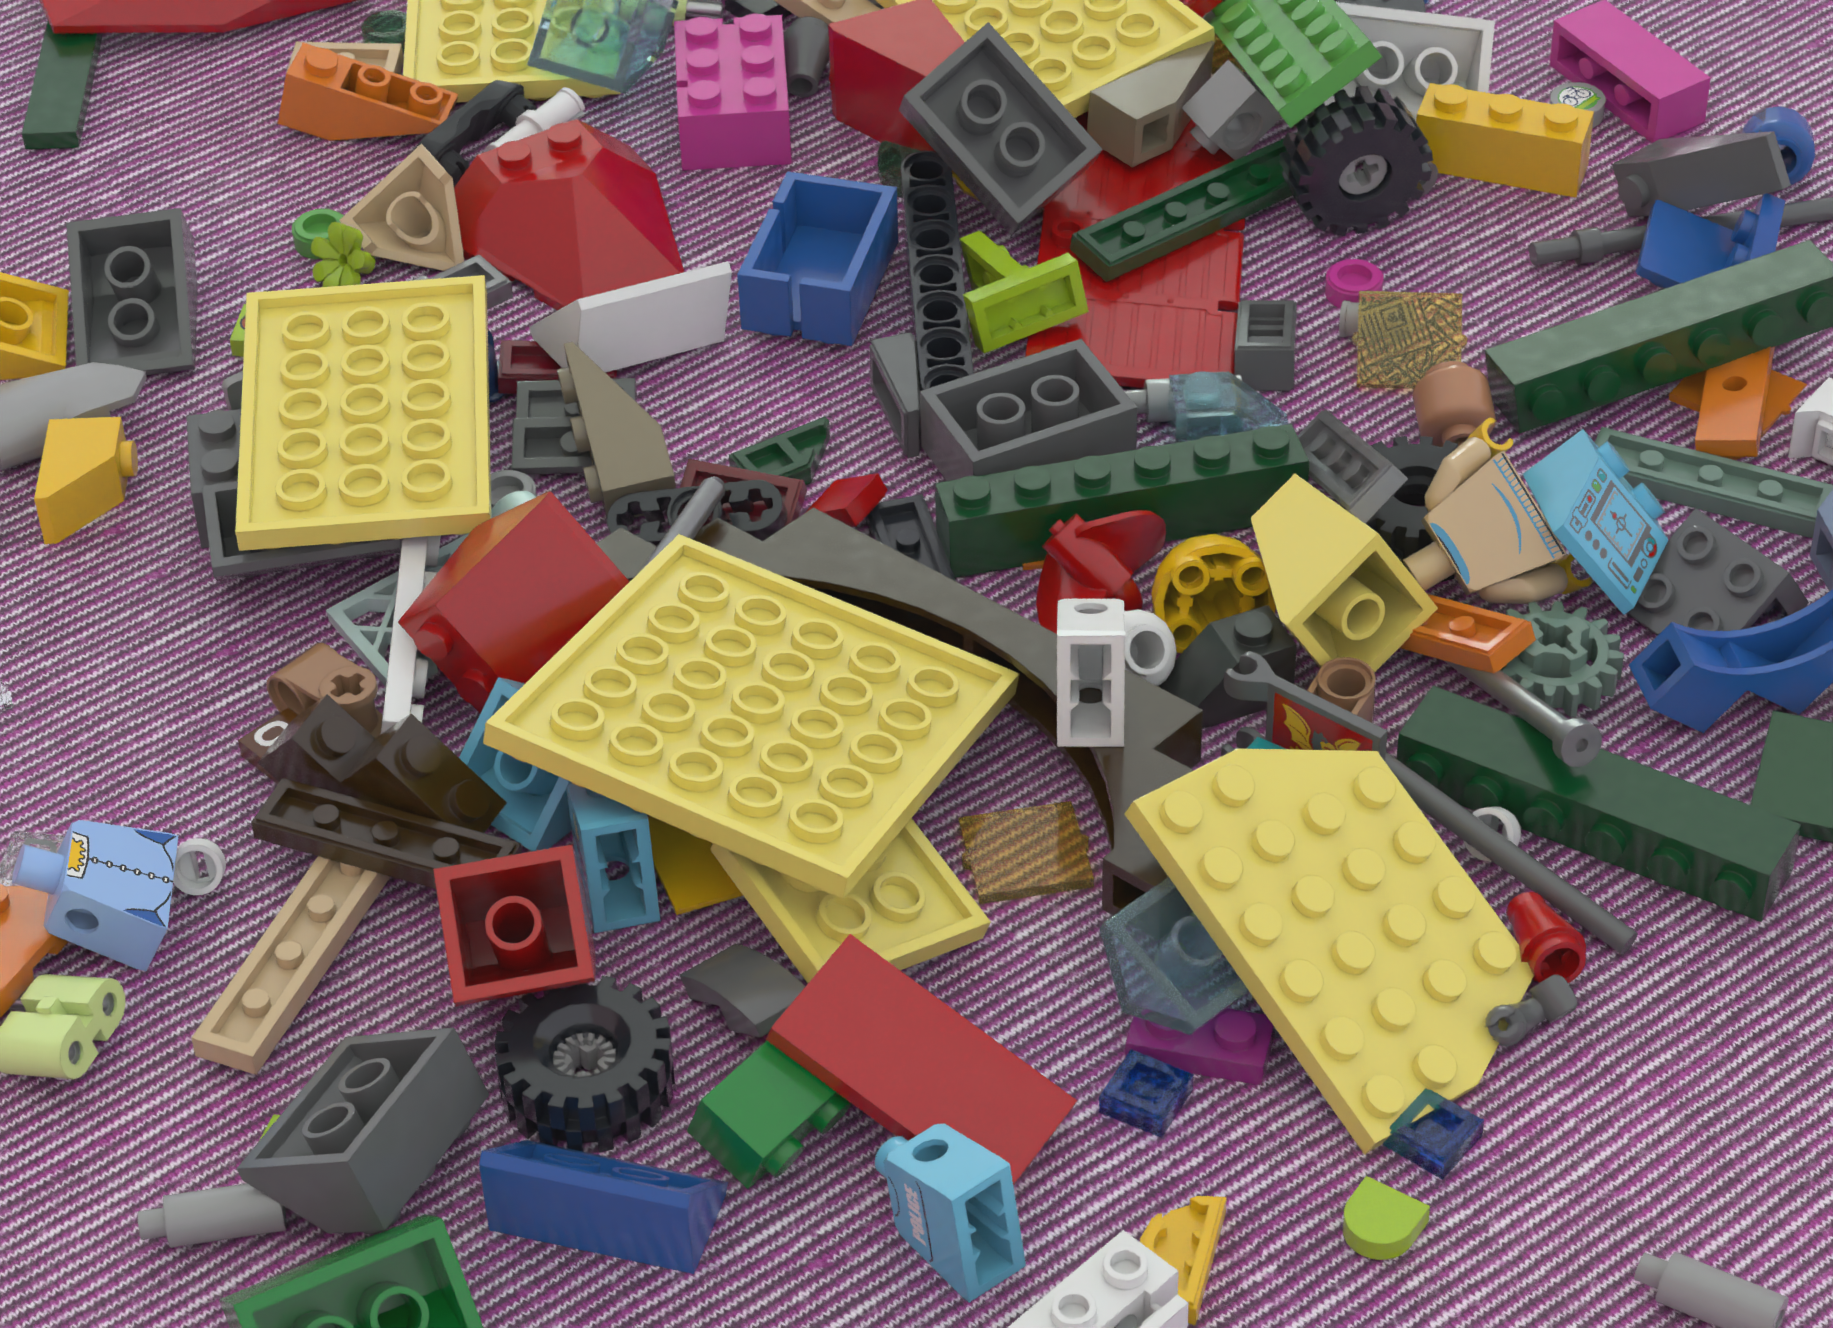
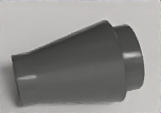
[783,17,830,97]

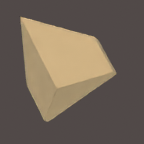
[339,144,464,271]

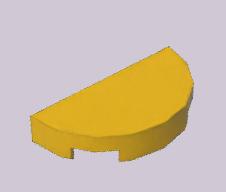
[1140,1196,1227,1326]

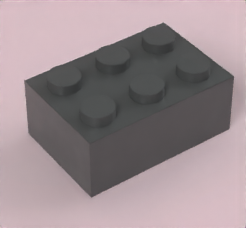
[899,22,1103,236]
[920,339,1137,481]

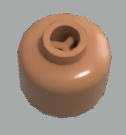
[1412,361,1496,447]

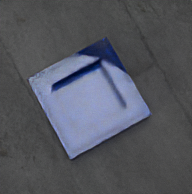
[1099,1049,1194,1138]
[1383,1088,1484,1180]

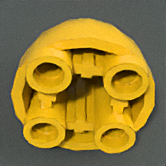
[1152,534,1276,653]

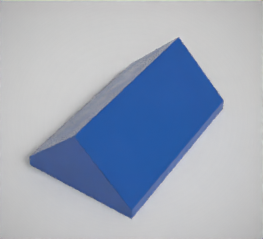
[479,1140,728,1274]

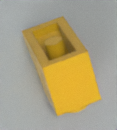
[34,417,138,544]

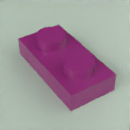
[1125,993,1275,1086]

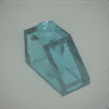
[1168,371,1289,444]

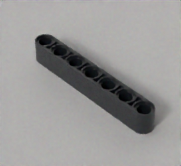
[901,150,974,391]

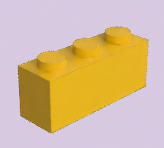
[1416,83,1594,198]

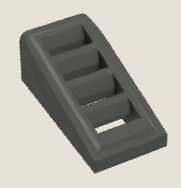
[1235,300,1297,391]
[870,333,921,458]

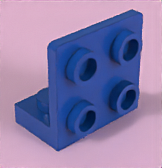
[1636,193,1785,289]

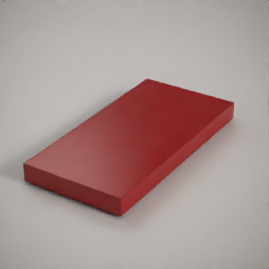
[766,934,1077,1186]

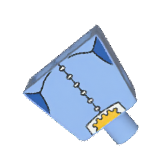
[12,820,178,971]

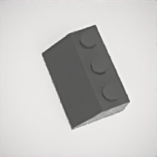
[202,481,402,581]
[236,1027,489,1234]

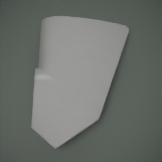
[0,362,147,471]

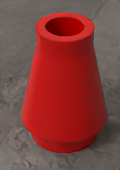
[1506,892,1586,983]

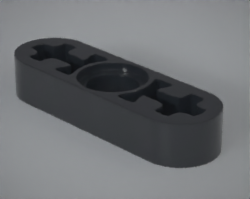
[607,480,788,547]

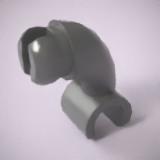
[1485,975,1577,1046]

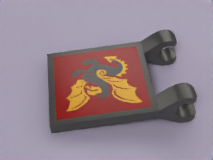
[1221,651,1388,761]

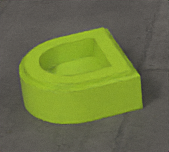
[1343,1176,1430,1260]

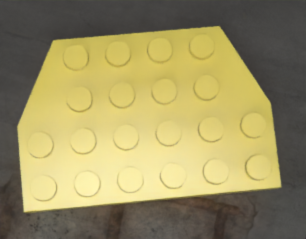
[1125,748,1534,1155]

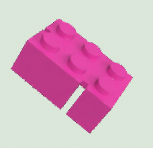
[674,14,792,171]

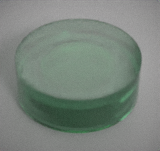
[361,10,407,53]

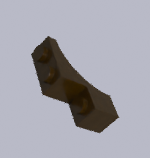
[257,694,507,833]

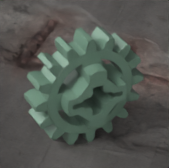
[1501,601,1624,717]

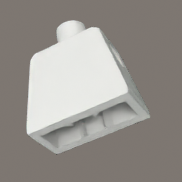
[1057,599,1125,747]

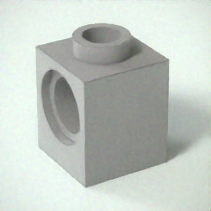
[1182,60,1281,160]

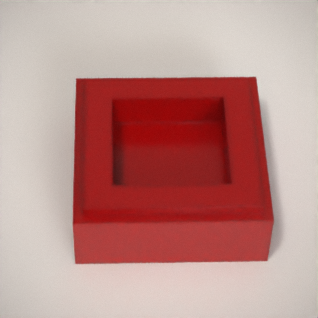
[805,473,888,527]

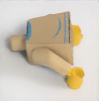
[1403,417,1593,604]

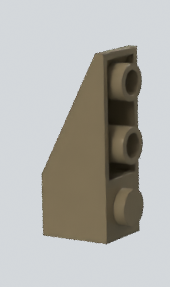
[1087,41,1215,167]
[557,342,676,518]

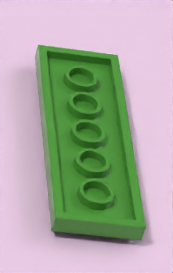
[1203,0,1382,128]

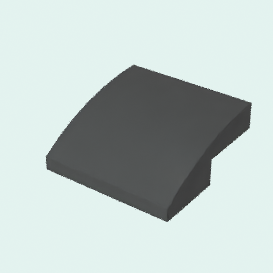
[511,378,637,475]

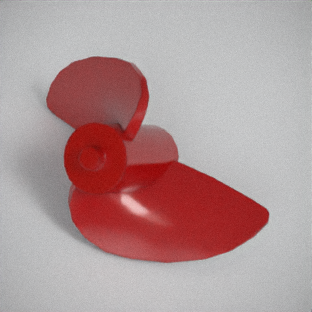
[1036,510,1166,634]

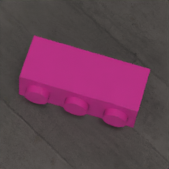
[1549,0,1711,143]

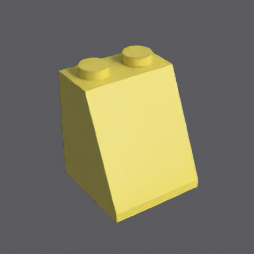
[1251,474,1438,673]

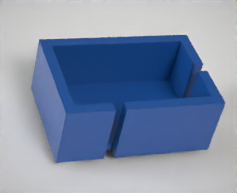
[737,171,899,346]

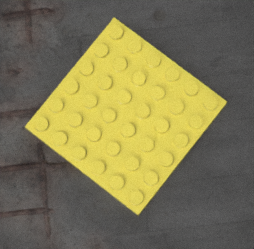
[483,534,1020,899]

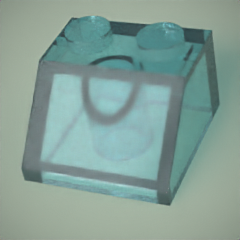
[527,0,679,94]

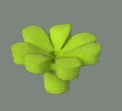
[311,222,375,287]

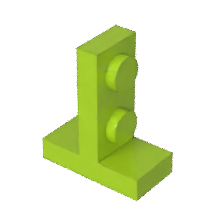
[959,230,1089,354]

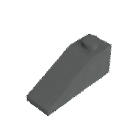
[1612,131,1791,217]

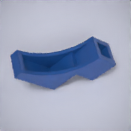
[1629,589,1833,733]

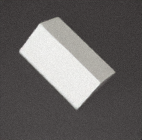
[1324,2,1495,121]
[529,261,732,373]

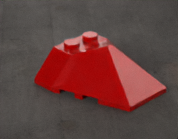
[454,119,684,311]

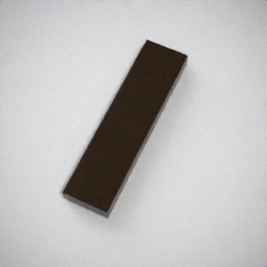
[251,778,522,889]

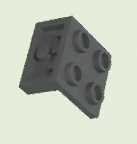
[1626,508,1809,636]

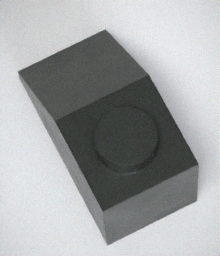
[1158,605,1297,729]

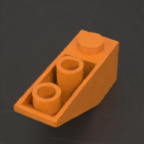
[278,42,458,141]

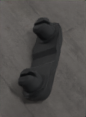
[414,80,537,187]

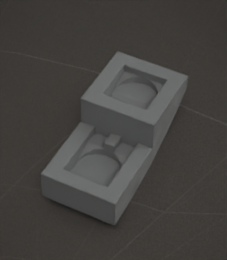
[680,943,806,1037]

